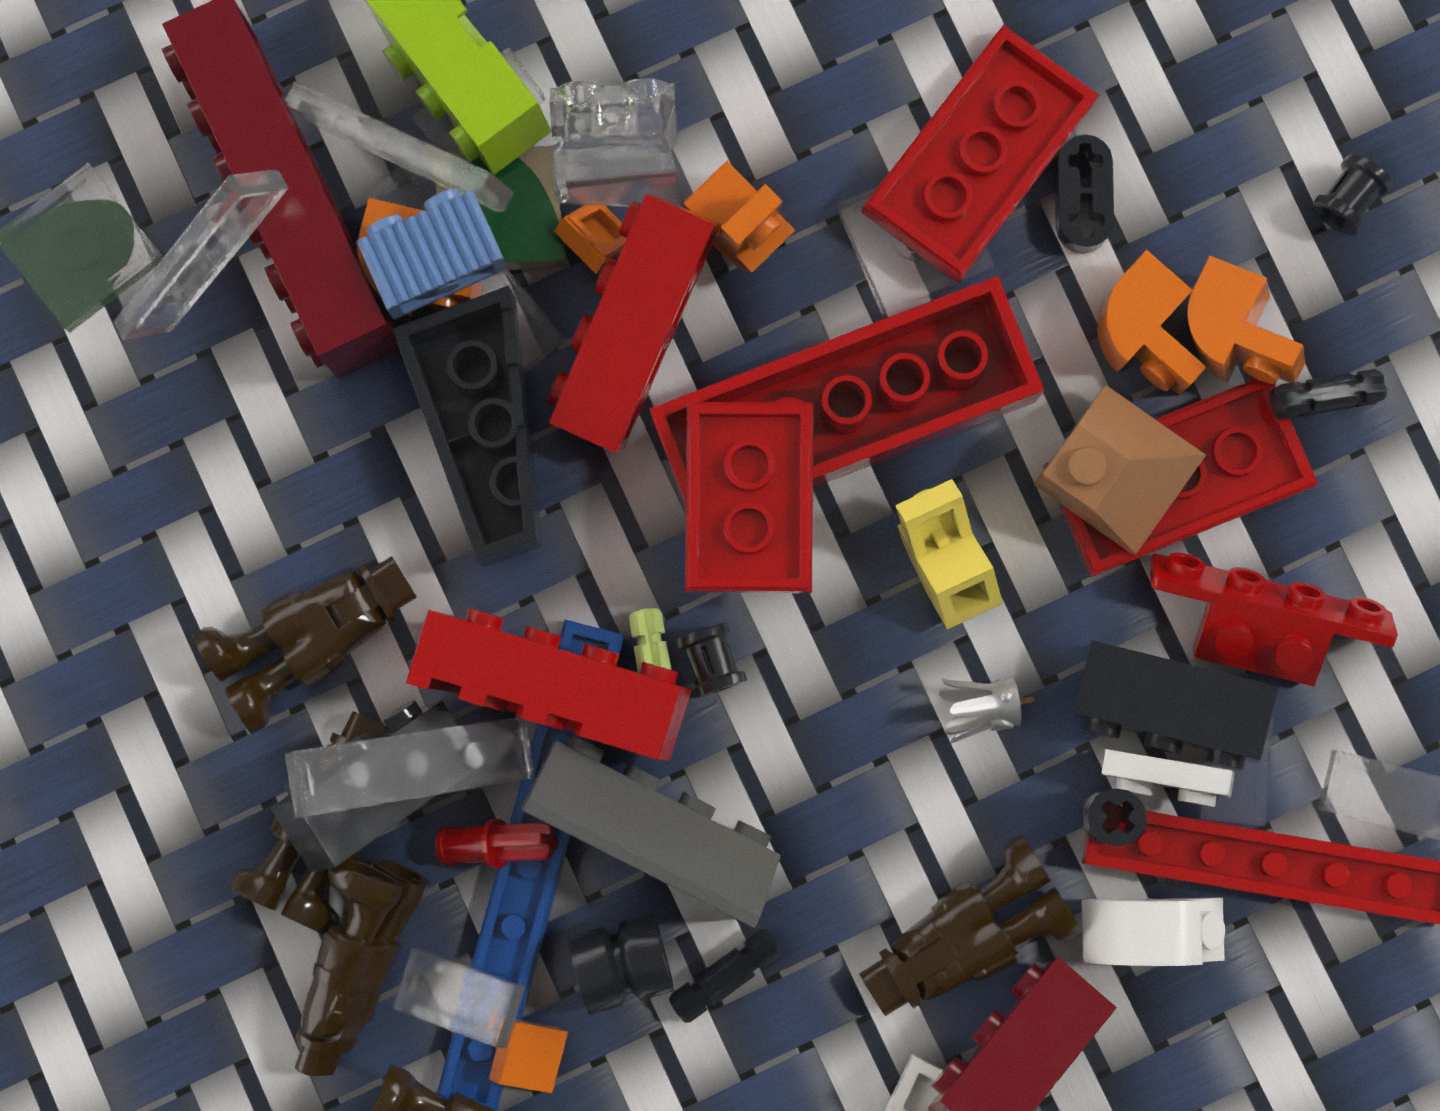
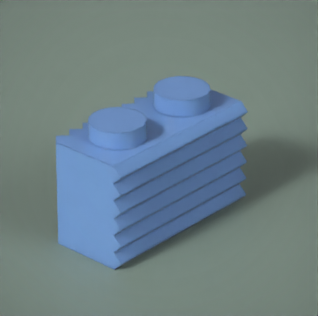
[357,189,507,320]

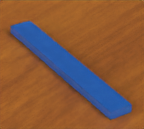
[437,619,624,1111]

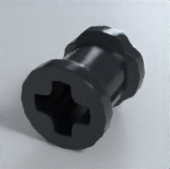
[1312,154,1392,236]
[676,622,747,699]
[1081,788,1147,846]

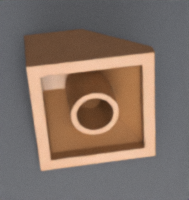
[1033,385,1206,555]

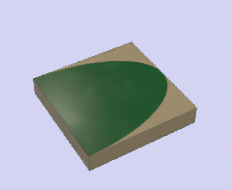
[431,145,566,270]

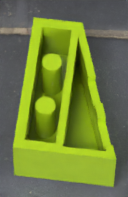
[365,0,552,175]

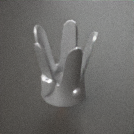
[939,678,1035,744]

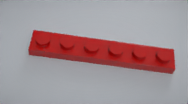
[1081,804,1440,924]

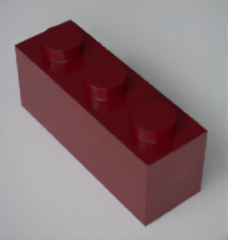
[928,956,1117,1111]

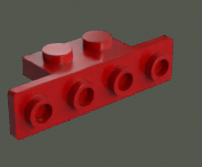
[1149,552,1398,687]

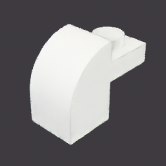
[1082,897,1225,966]

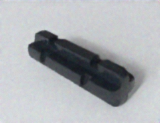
[1269,369,1388,420]
[669,929,782,1023]

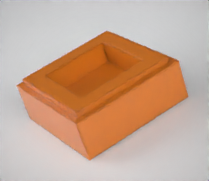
[554,198,627,274]
[489,1017,568,1093]

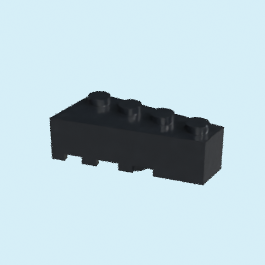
[392,285,543,567]

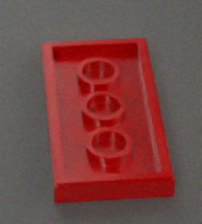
[861,25,1100,284]
[1043,378,1319,578]

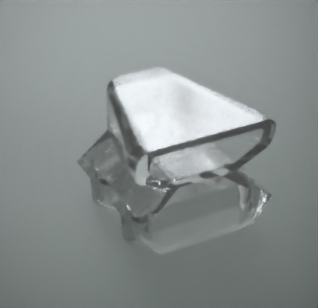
[549,78,680,207]

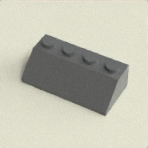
[520,735,781,928]

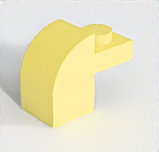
[895,479,1003,630]

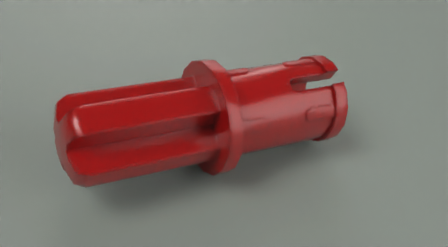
[435,819,559,869]

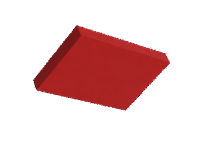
[685,402,813,593]

